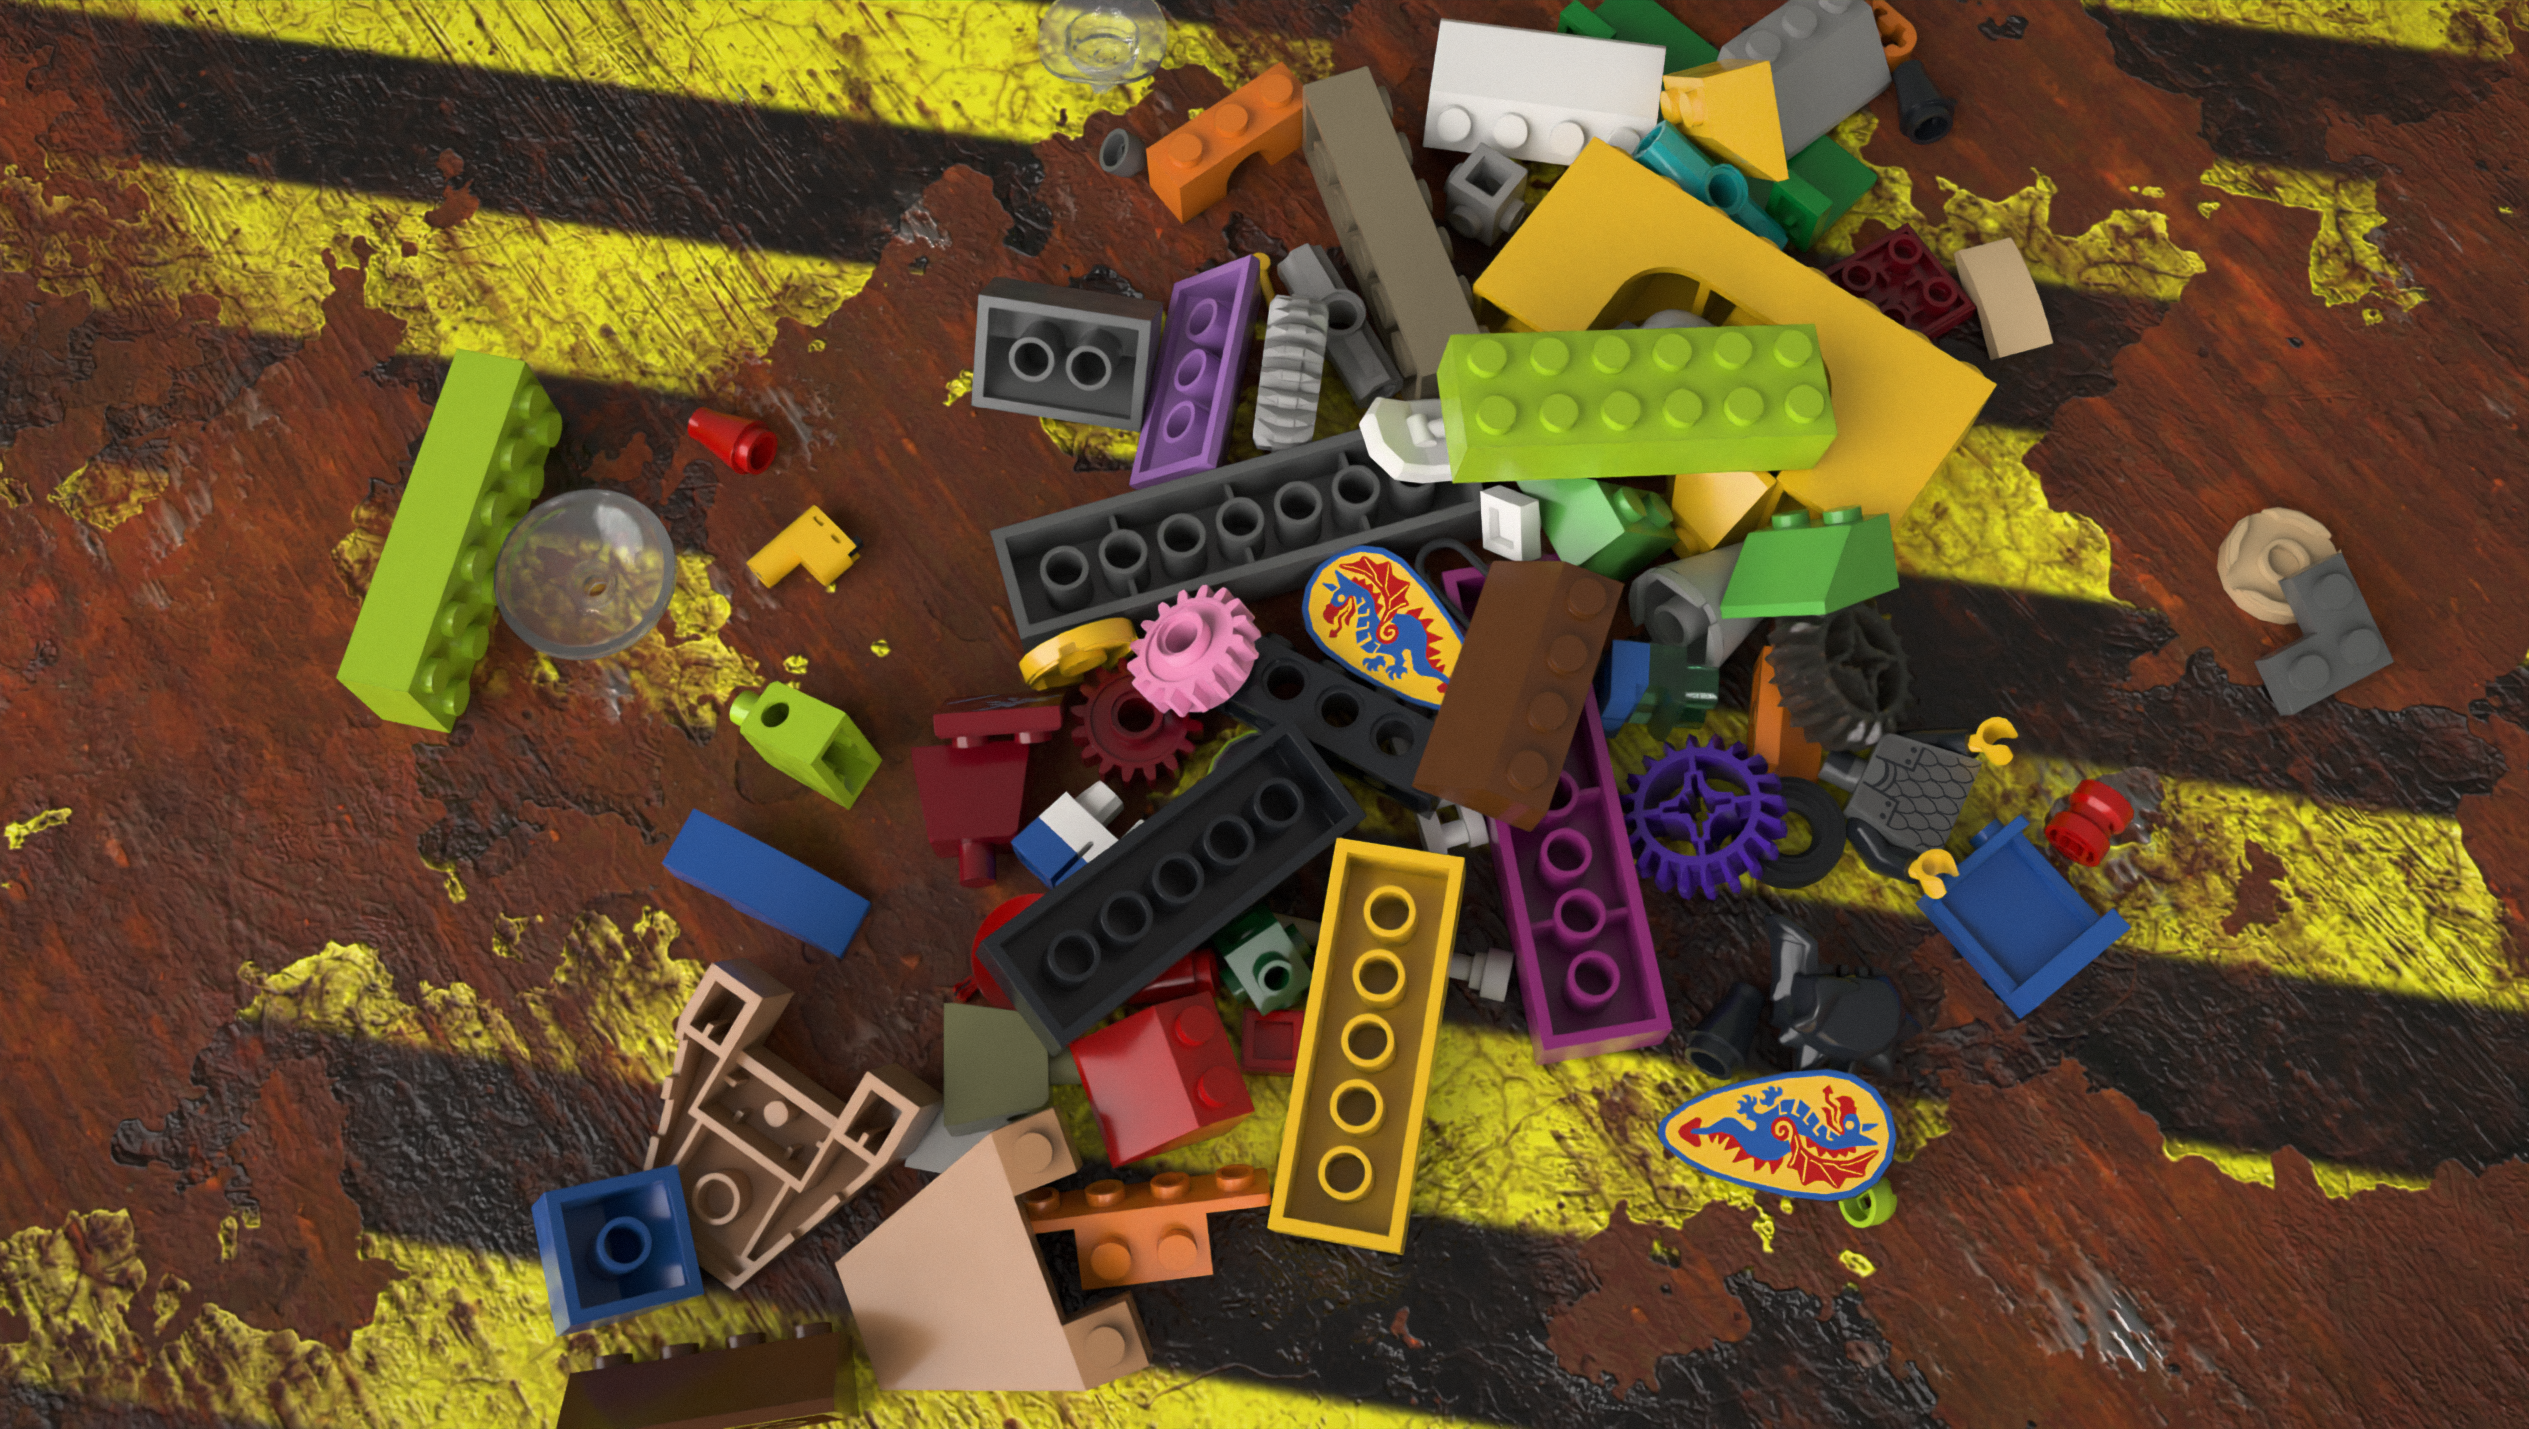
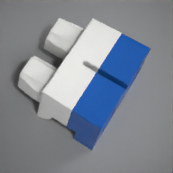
[1011,780,1144,890]

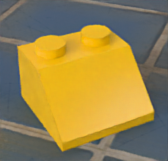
[1660,59,1789,182]

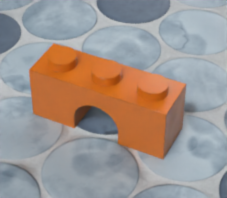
[1146,61,1303,224]

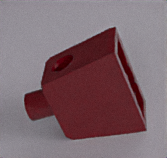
[911,740,1036,888]

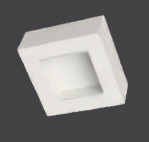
[1480,485,1541,561]

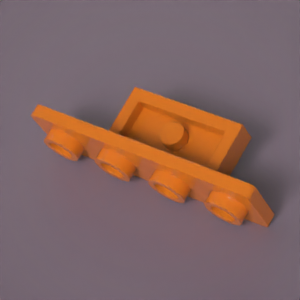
[1021,1164,1271,1290]

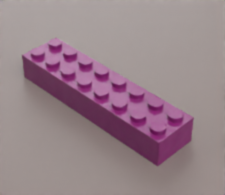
[1439,553,1672,1066]

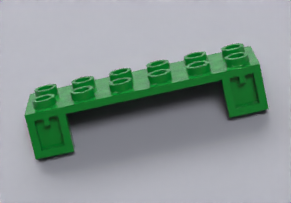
[1557,0,1877,253]

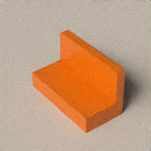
[1746,646,1827,784]

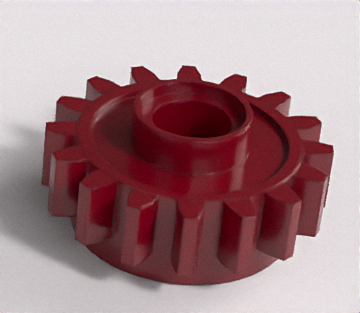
[1070,657,1205,791]

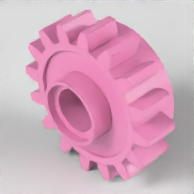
[1127,585,1261,717]

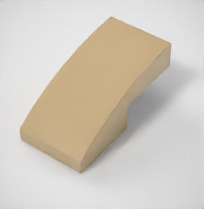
[1954,237,2053,361]

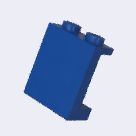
[1915,813,2131,1019]

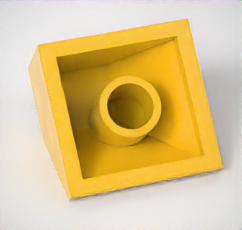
[1664,471,1778,559]

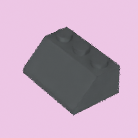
[971,276,1164,432]

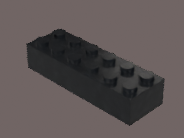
[975,716,1367,1058]

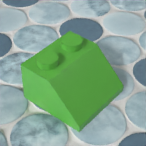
[1516,478,1680,581]
[1720,505,1899,619]

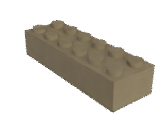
[1302,66,1490,401]

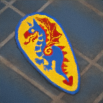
[1302,545,1464,711]
[1658,1069,1897,1203]

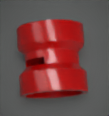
[2044,779,2134,867]

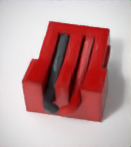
[952,975,979,1004]

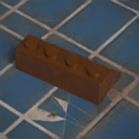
[1411,561,1624,832]
[556,1322,859,1429]

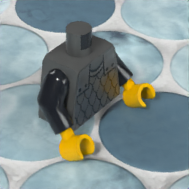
[1817,717,2018,899]

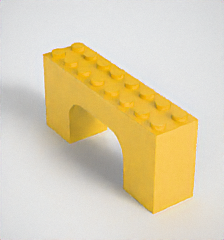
[1471,136,1997,538]

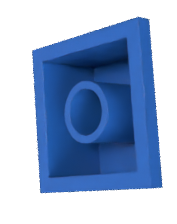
[531,1164,704,1337]

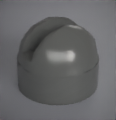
[1099,128,1147,178]

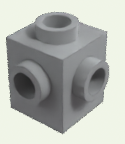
[1443,142,1528,247]

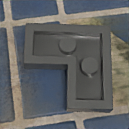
[2254,553,2394,716]

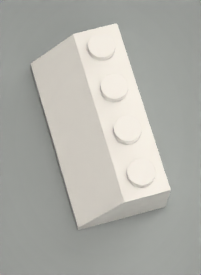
[1423,18,1666,166]

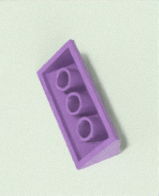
[1129,254,1261,490]

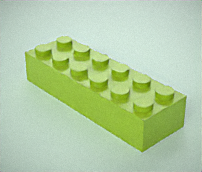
[1436,324,1838,483]
[336,348,562,734]

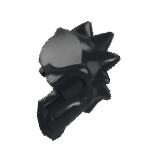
[1764,913,1923,1078]

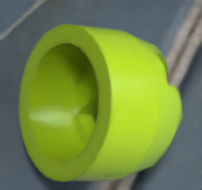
[1838,1176,1898,1228]

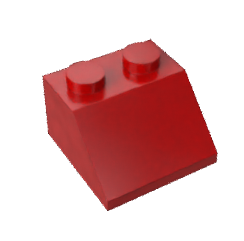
[1069,991,1255,1168]

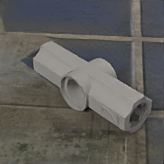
[1277,243,1403,409]

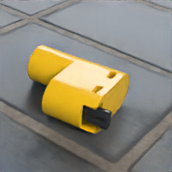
[746,505,864,589]

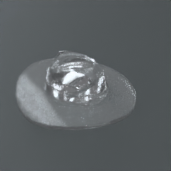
[1038,0,1167,94]

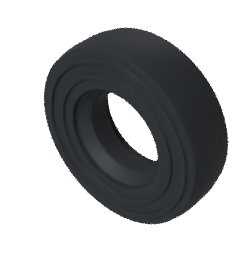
[1731,776,1846,889]

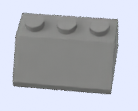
[1716,0,1892,161]

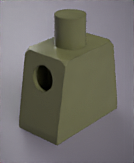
[944,1003,1082,1137]

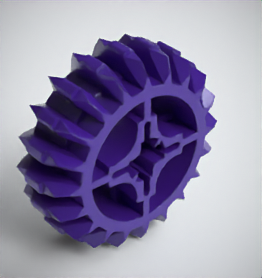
[1619,733,1789,901]

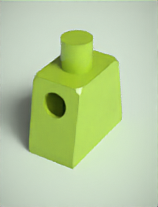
[730,681,882,810]

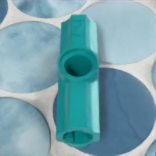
[1631,119,1789,251]

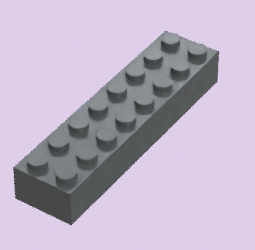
[990,429,1484,655]

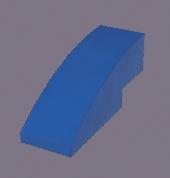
[662,808,872,960]

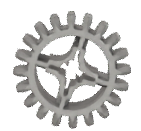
[1252,293,1329,453]

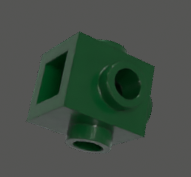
[1212,902,1314,1016]

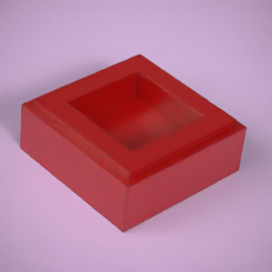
[1240,1007,1306,1077]

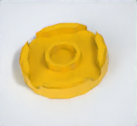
[1019,617,1138,692]

